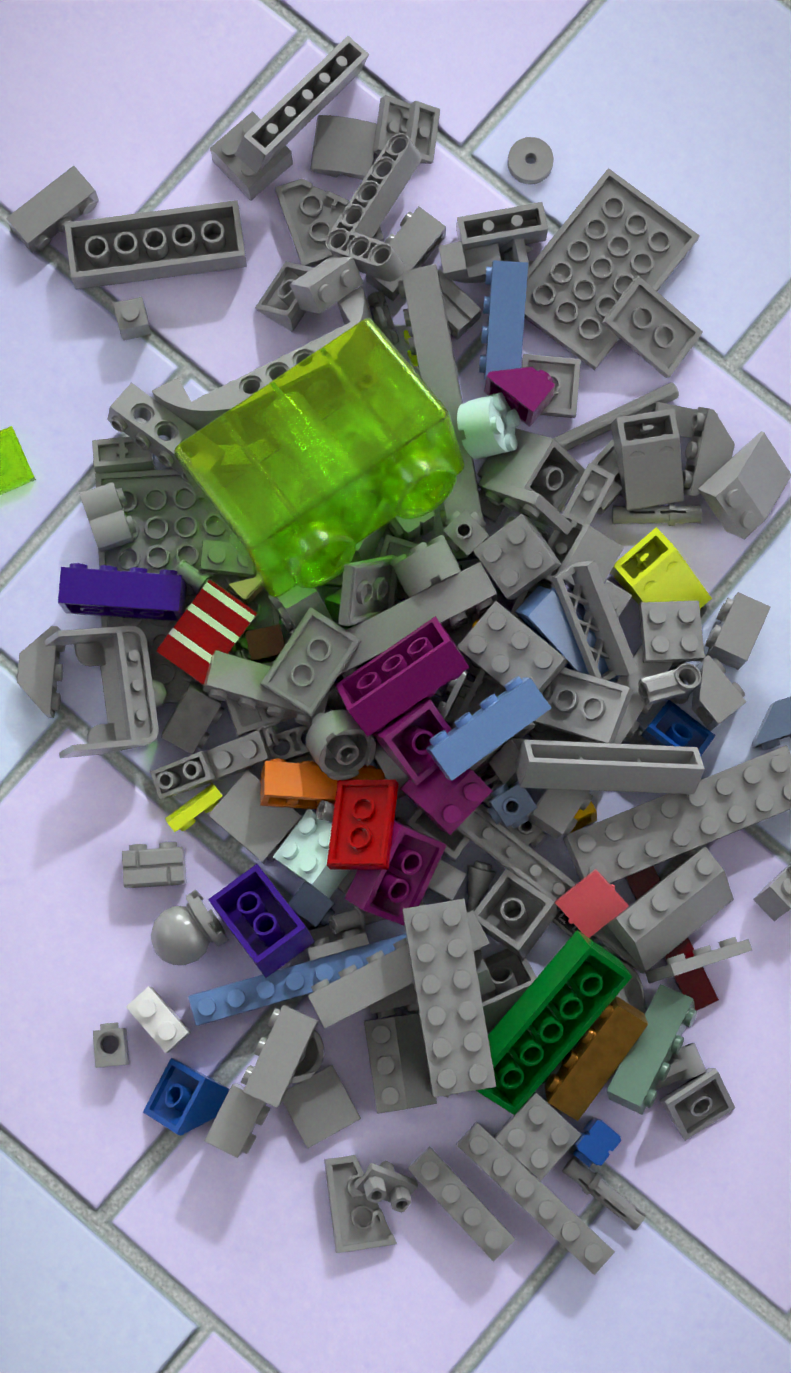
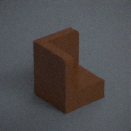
[245,624,285,664]

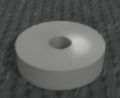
[507,137,554,185]

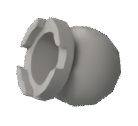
[151,889,229,965]

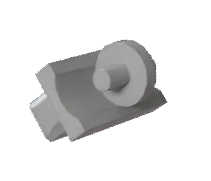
[354,1161,418,1213]

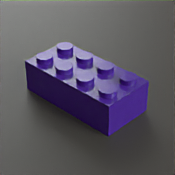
[58,563,187,621]

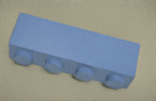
[479,260,528,379]
[515,586,619,682]
[426,676,551,781]

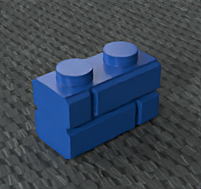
[573,1118,622,1168]

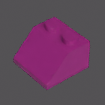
[484,367,555,427]
[373,698,451,785]
[400,768,492,835]

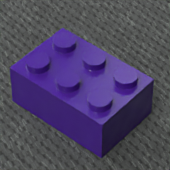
[208,864,315,978]

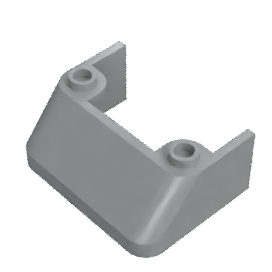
[45,626,159,758]

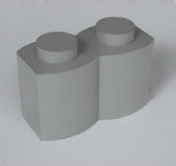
[79,482,137,552]

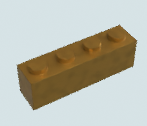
[545,996,648,1121]

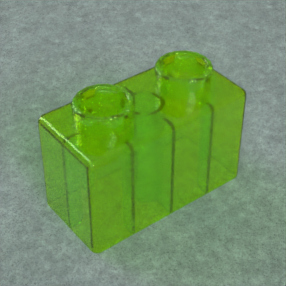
[174,318,465,597]

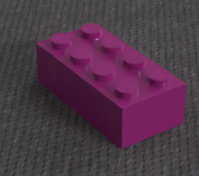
[336,616,469,737]

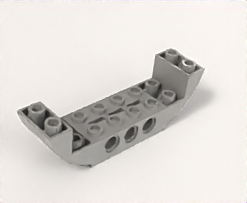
[152,286,376,448]

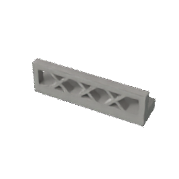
[551,561,638,681]

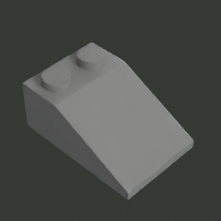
[698,431,791,540]

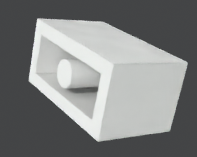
[126,986,191,1053]

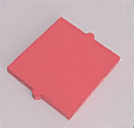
[555,869,629,938]

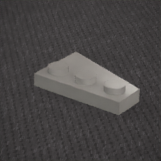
[477,475,574,535]
[645,936,752,984]
[324,1155,397,1253]

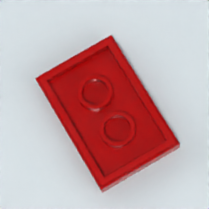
[327,779,399,870]

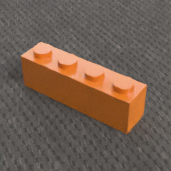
[260,758,385,810]

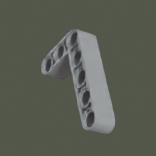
[325,133,421,282]

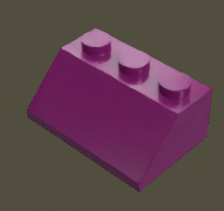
[345,820,447,926]

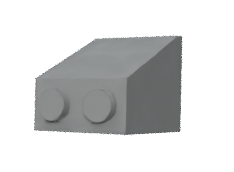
[477,428,585,512]

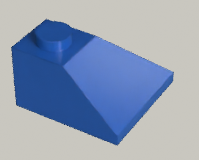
[143,1058,230,1136]

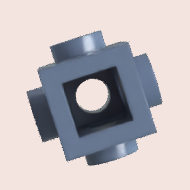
[487,781,538,829]

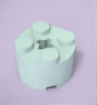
[457,393,520,459]

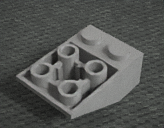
[611,409,684,511]

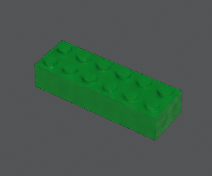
[476,930,633,1116]

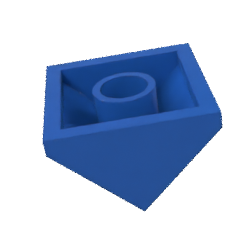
[641,699,716,756]

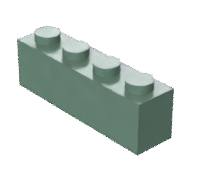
[607,984,697,1115]

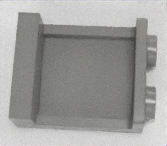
[208,770,302,864]

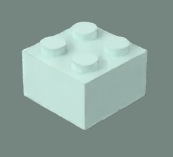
[273,809,350,898]

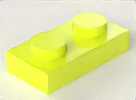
[165,783,223,832]

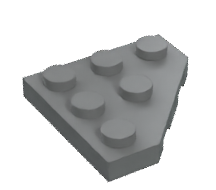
[275,178,384,267]

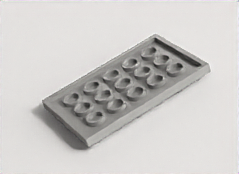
[524,168,700,371]

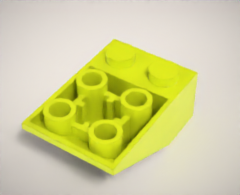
[610,527,712,609]

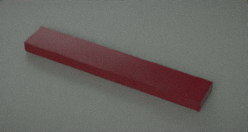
[625,866,719,1011]

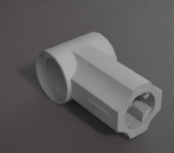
[638,663,701,705]
[655,1043,706,1090]

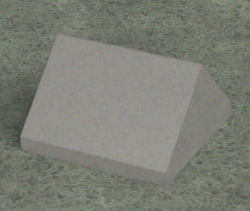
[255,261,313,332]
[556,523,624,591]
[659,1068,735,1141]

